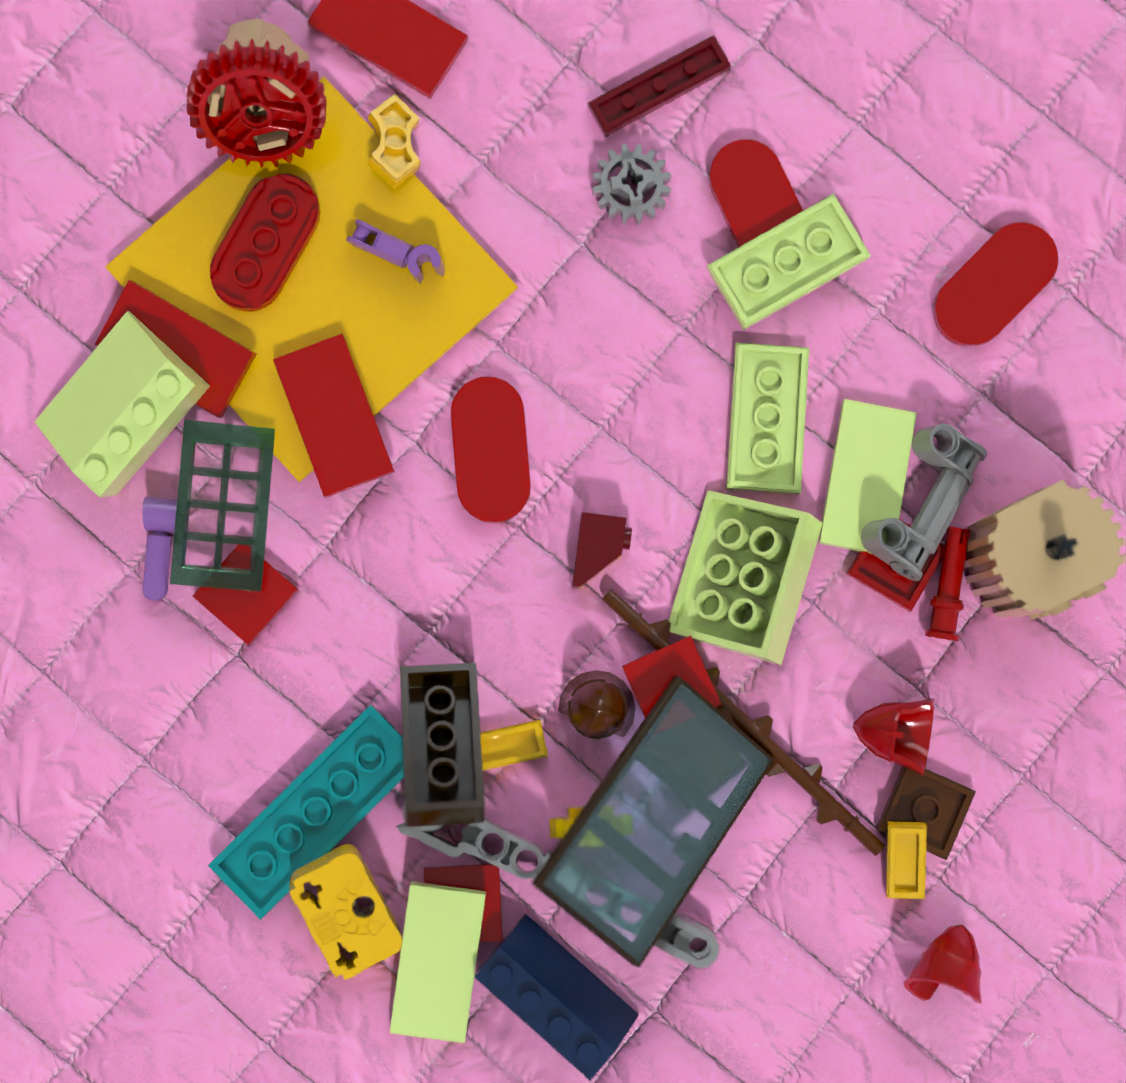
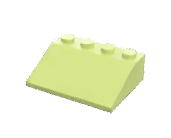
[34,311,210,497]
[669,490,823,665]

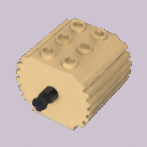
[964,479,1126,620]

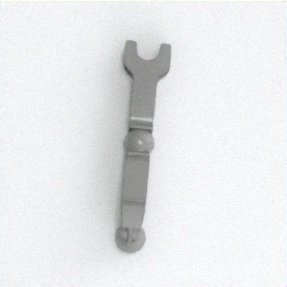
[396,799,719,968]

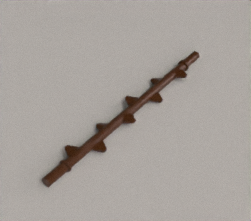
[602,589,885,856]

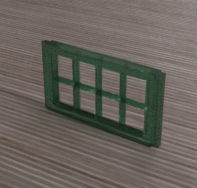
[170,420,275,592]

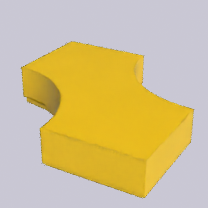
[368,94,421,190]

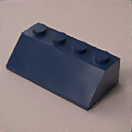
[474,913,639,1081]

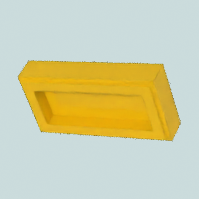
[480,720,548,770]
[886,822,927,899]

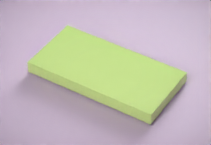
[706,194,871,331]
[726,343,809,494]
[818,399,917,554]
[390,881,486,1043]

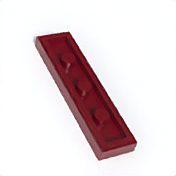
[588,35,731,137]

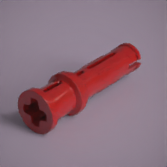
[925,527,971,641]

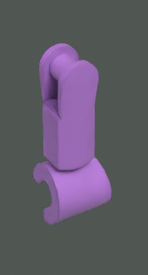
[346,219,445,284]
[142,497,181,601]

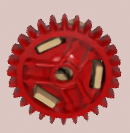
[186,19,327,168]

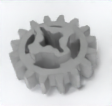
[592,144,671,225]

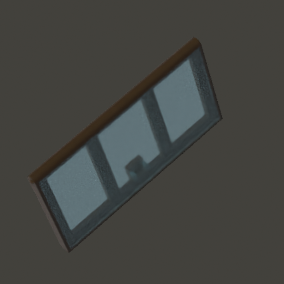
[532,676,775,968]

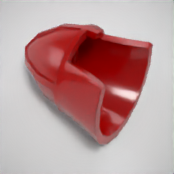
[853,698,935,776]
[903,924,982,1004]

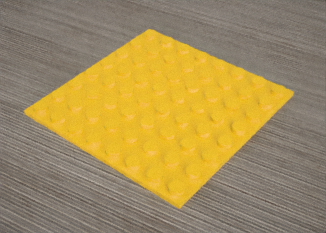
[105,76,518,483]

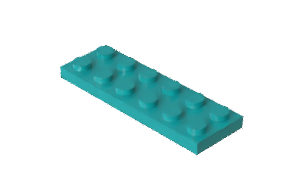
[208,705,404,920]

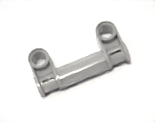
[861,424,987,581]

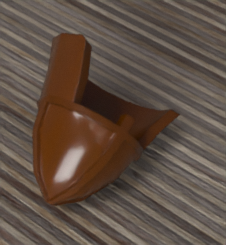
[558,670,636,739]

